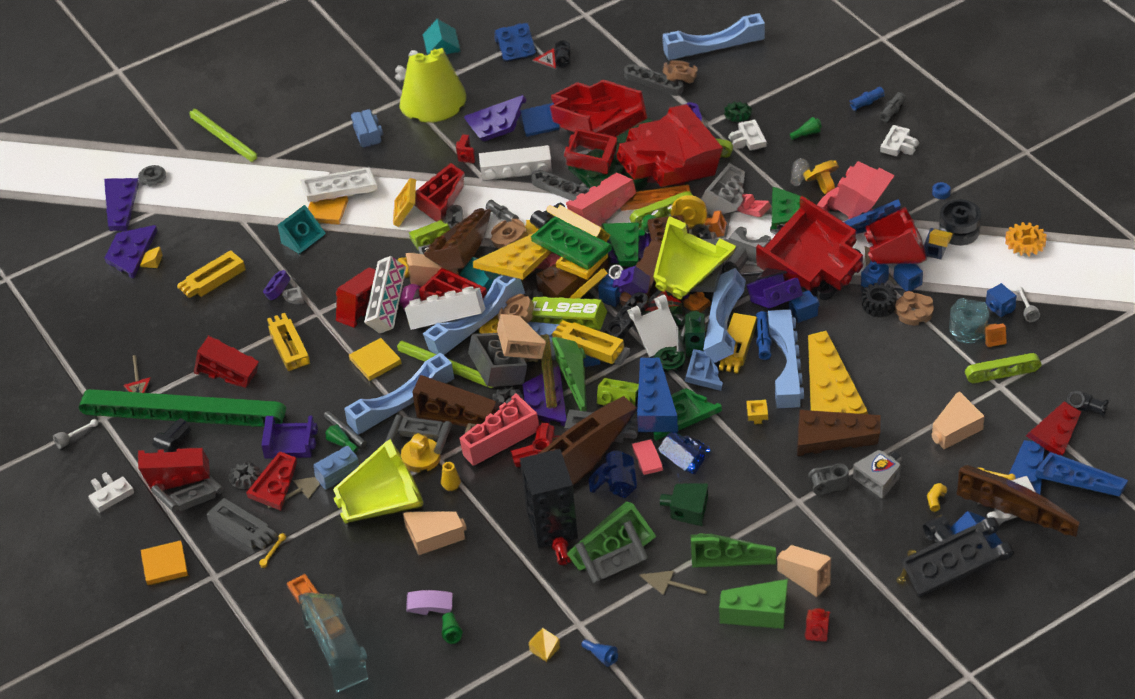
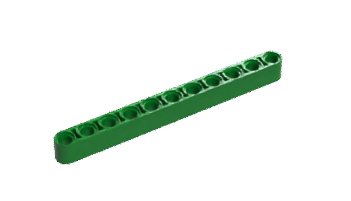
[79,389,287,427]

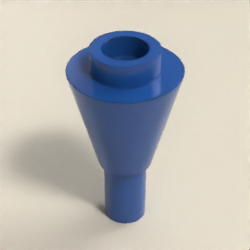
[582,639,618,667]

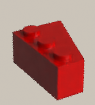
[414,163,464,222]
[336,268,376,328]
[419,268,487,301]
[194,336,259,388]
[138,448,210,491]

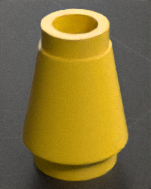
[441,462,461,491]

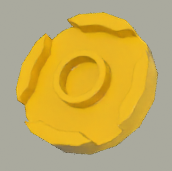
[803,160,839,194]
[671,195,707,230]
[401,433,441,472]

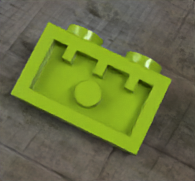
[409,220,450,250]
[597,378,639,406]

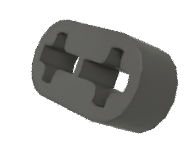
[445,205,464,229]

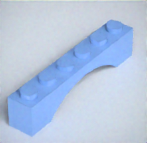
[663,13,765,60]
[703,268,746,363]
[423,275,525,355]
[768,310,804,408]
[344,352,454,435]

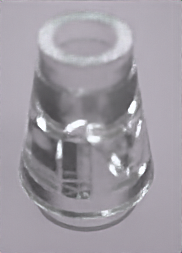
[790,159,810,186]

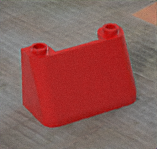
[864,207,927,264]

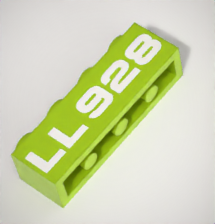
[530,297,607,330]

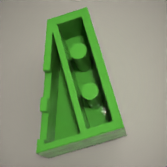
[719,579,788,629]

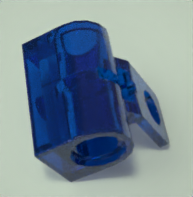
[658,431,711,474]
[589,451,637,499]

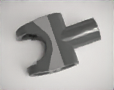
[724,226,771,272]

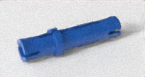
[756,311,772,360]

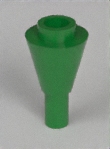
[789,117,822,140]
[638,215,656,236]
[325,424,359,453]

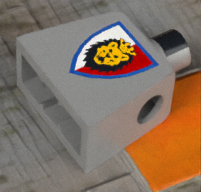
[853,450,902,498]

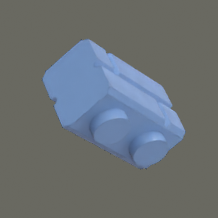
[351,109,383,147]
[314,446,359,490]

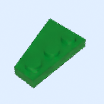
[602,223,639,266]

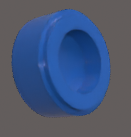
[932,182,951,199]

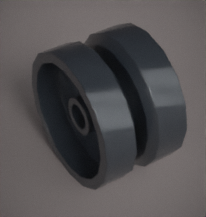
[939,199,981,246]

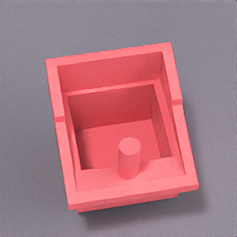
[833,161,894,219]

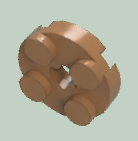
[663,61,698,83]
[491,219,528,249]
[895,291,934,326]
[498,294,534,323]

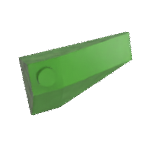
[552,337,587,411]
[567,502,656,570]
[691,534,776,567]

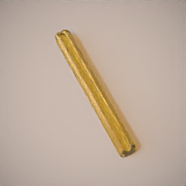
[540,334,557,409]

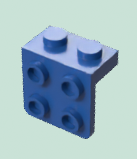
[494,23,536,61]

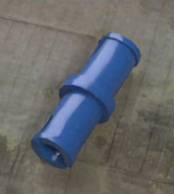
[850,87,885,111]

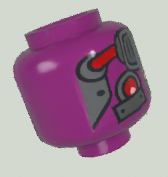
[399,284,422,311]

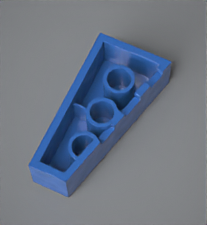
[637,358,678,432]

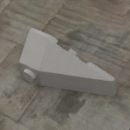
[701,163,745,216]

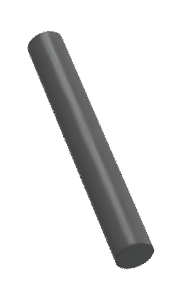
[324,411,367,448]

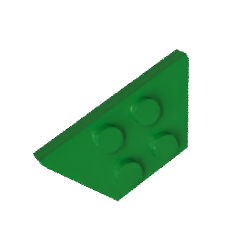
[771,187,809,229]
[654,388,722,440]

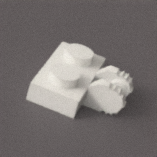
[729,120,766,150]
[880,125,919,156]
[88,472,134,513]

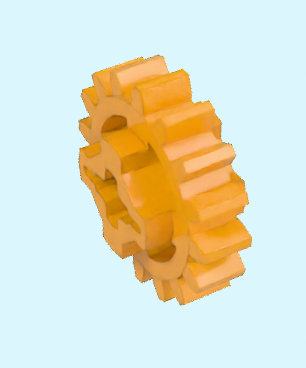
[1005,222,1047,256]

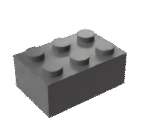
[468,333,527,387]

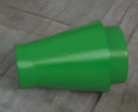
[442,613,463,644]

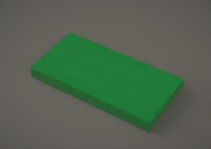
[531,216,612,270]

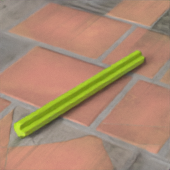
[190,109,257,162]
[397,341,494,388]

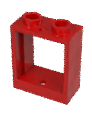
[564,128,618,174]

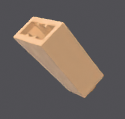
[406,253,459,287]
[497,314,546,359]
[932,392,984,449]
[403,512,467,555]
[777,545,831,597]

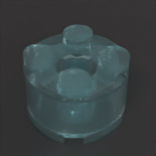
[949,298,989,343]

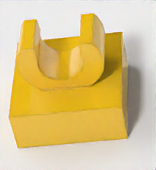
[746,400,768,424]

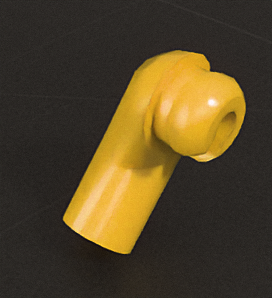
[927,483,947,512]

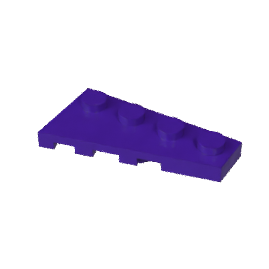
[104,178,139,231]

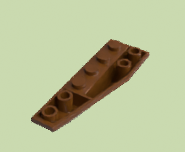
[424,208,491,270]
[539,396,637,486]
[957,465,1080,537]

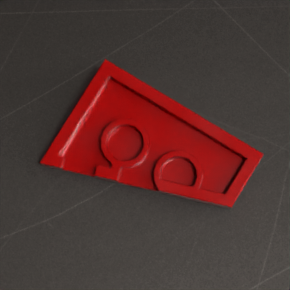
[1026,401,1081,456]
[246,451,297,511]

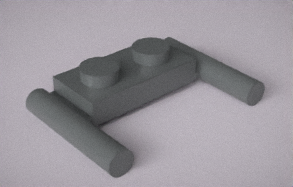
[385,415,452,454]
[151,476,224,512]
[575,521,649,584]

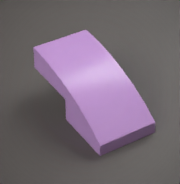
[406,590,452,615]

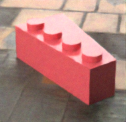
[566,173,636,227]
[460,394,539,466]

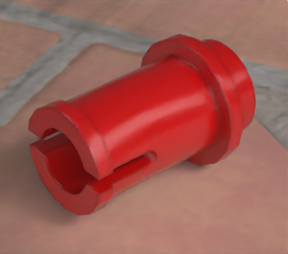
[552,537,571,565]

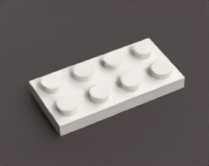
[300,168,377,202]

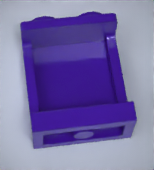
[746,274,803,308]
[261,416,318,459]

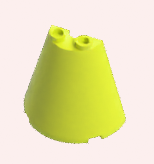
[399,48,466,122]
[653,216,736,299]
[333,440,423,524]

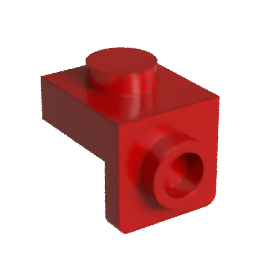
[456,134,475,163]
[805,608,830,641]

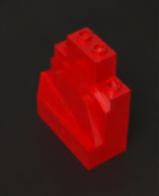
[550,80,647,150]
[616,104,723,187]
[756,196,864,291]

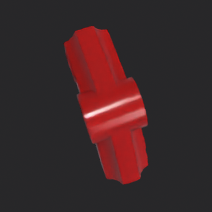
[511,423,555,467]

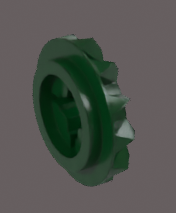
[724,101,752,122]
[654,347,685,372]

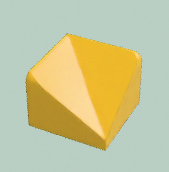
[529,628,560,662]

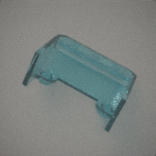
[298,592,368,692]

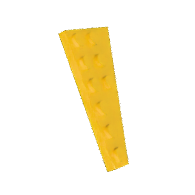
[473,232,552,280]
[808,331,868,414]

